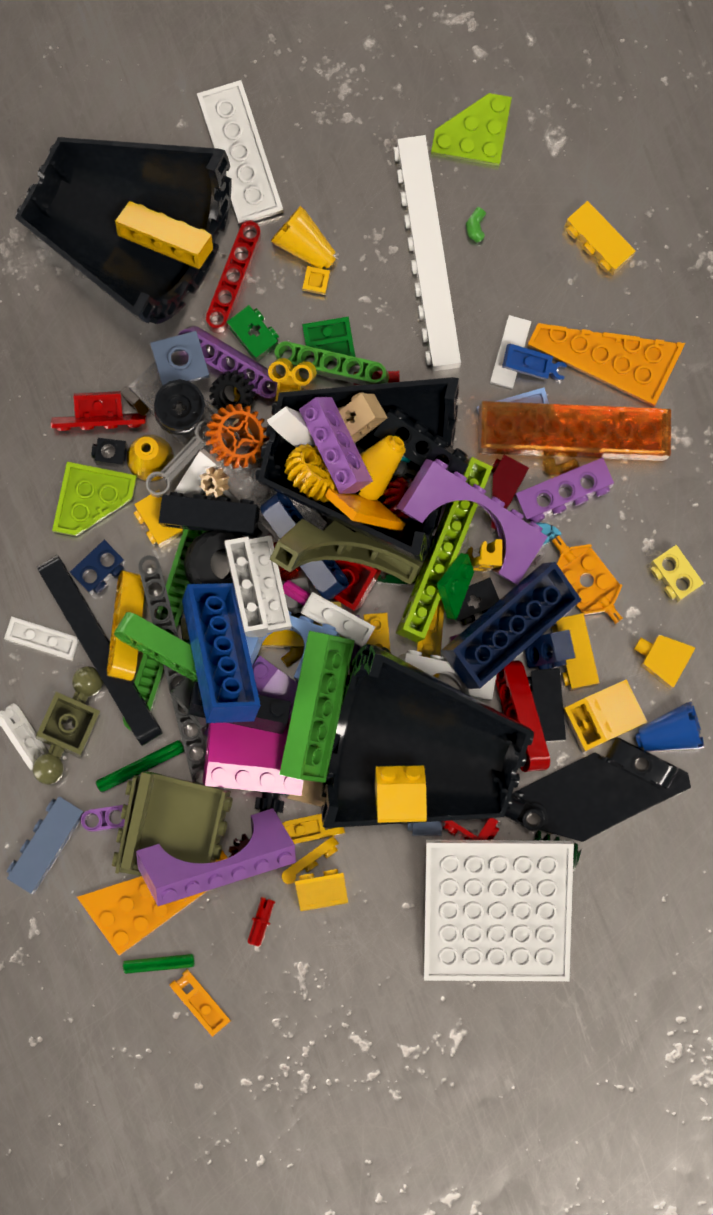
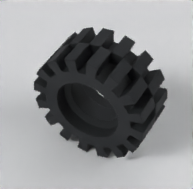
[209,370,255,412]

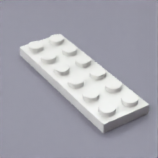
[197,80,284,226]

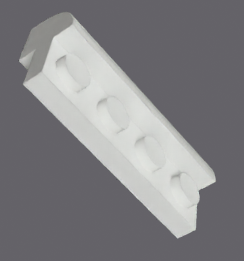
[224,535,292,637]

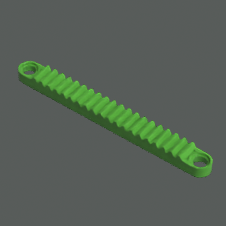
[123,529,206,731]

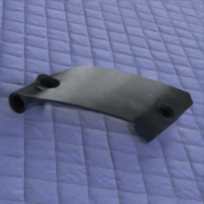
[505,737,691,842]

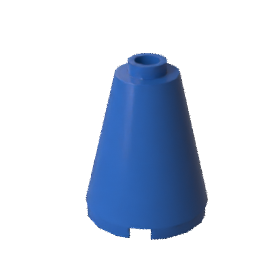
[635,701,704,751]

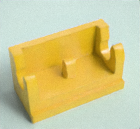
[466,539,502,572]

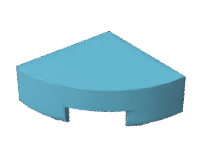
[536,523,562,546]

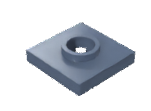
[150,331,209,386]

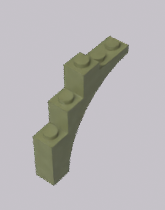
[269,519,423,585]

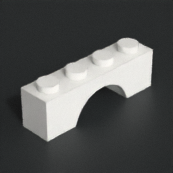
[399,650,496,702]

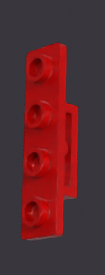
[51,391,147,431]

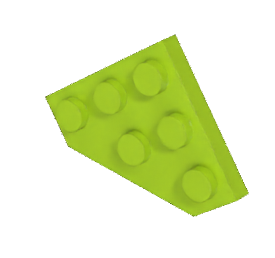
[431,93,512,166]
[52,462,137,536]

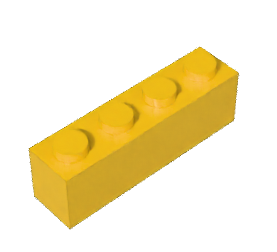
[115,201,213,269]

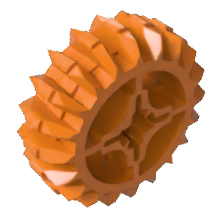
[205,404,269,469]

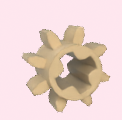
[199,467,230,497]

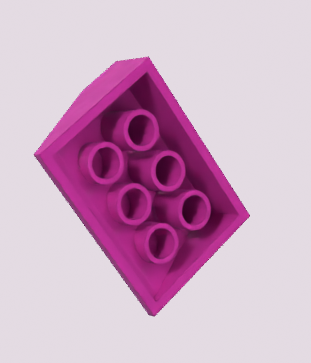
[202,718,303,796]

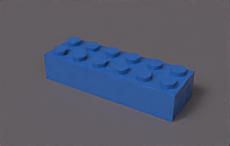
[182,583,261,723]

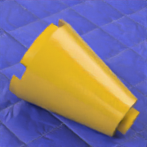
[271,206,336,269]
[126,435,174,481]
[359,435,405,500]

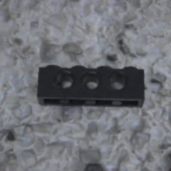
[373,407,469,474]

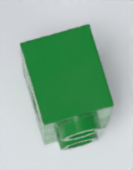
[227,305,279,362]

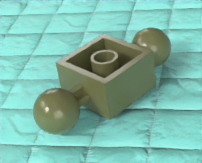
[33,666,103,784]

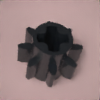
[255,792,284,814]

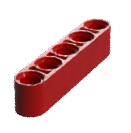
[206,221,261,333]
[495,660,550,772]

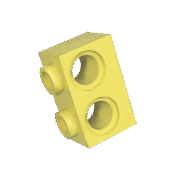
[651,545,704,602]

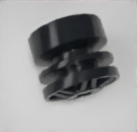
[154,379,205,435]

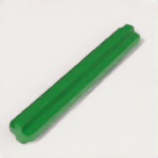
[96,740,185,792]

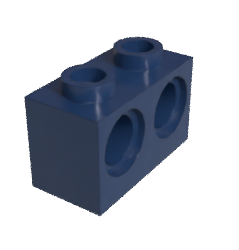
[70,539,126,595]
[525,630,576,670]

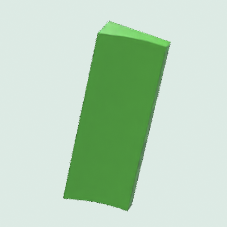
[279,631,355,783]

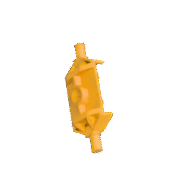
[551,535,623,624]

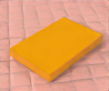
[325,488,406,531]

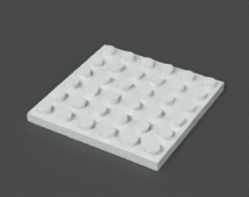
[424,840,574,981]

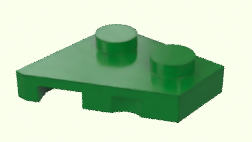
[302,316,356,357]
[437,553,474,620]

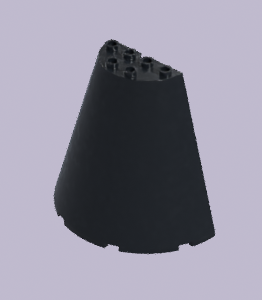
[15,137,232,324]
[255,377,459,562]
[321,644,534,828]

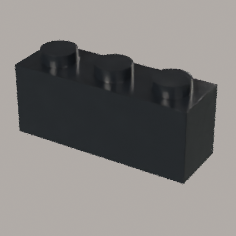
[527,668,566,743]

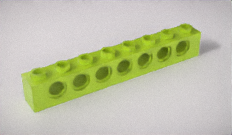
[396,457,493,643]

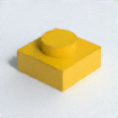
[302,266,330,295]

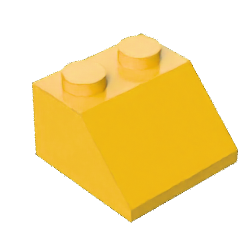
[375,765,427,823]

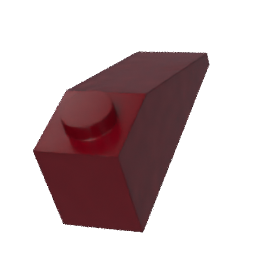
[490,454,529,533]

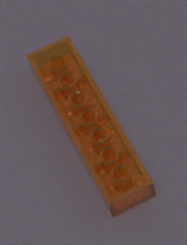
[478,401,671,461]

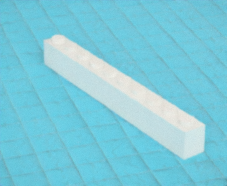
[393,135,461,371]

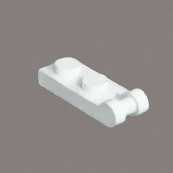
[0,703,48,770]

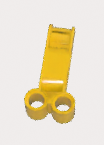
[268,358,317,401]

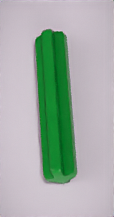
[123,954,195,974]

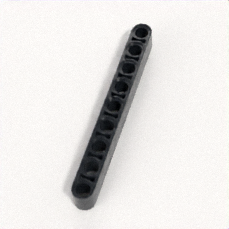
[37,555,163,746]

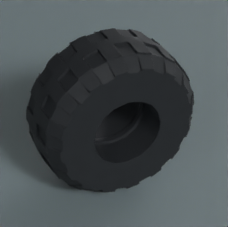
[184,529,243,584]

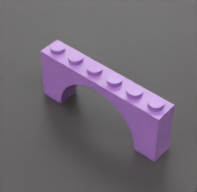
[396,458,548,585]
[136,809,296,906]

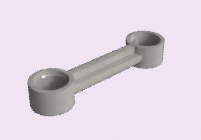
[146,420,211,498]

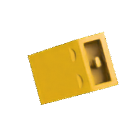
[563,679,647,753]
[295,869,348,911]

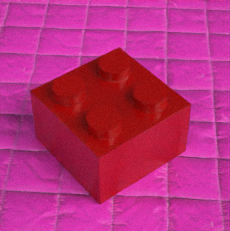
[314,560,381,611]

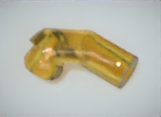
[543,457,579,475]

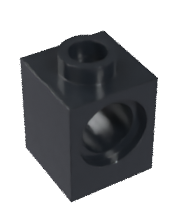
[91,438,128,468]

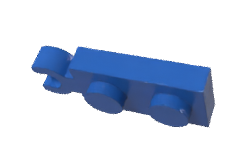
[502,344,567,381]

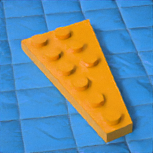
[527,323,685,407]
[77,850,228,956]

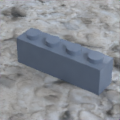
[7,796,84,894]

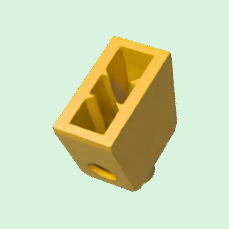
[634,635,695,689]

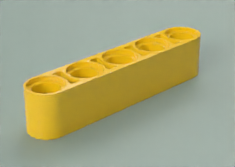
[107,570,145,681]

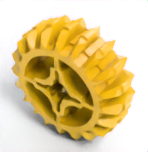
[284,444,338,503]

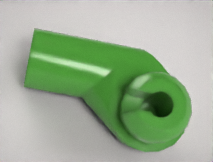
[466,207,486,243]

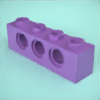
[299,397,373,494]
[514,457,614,523]

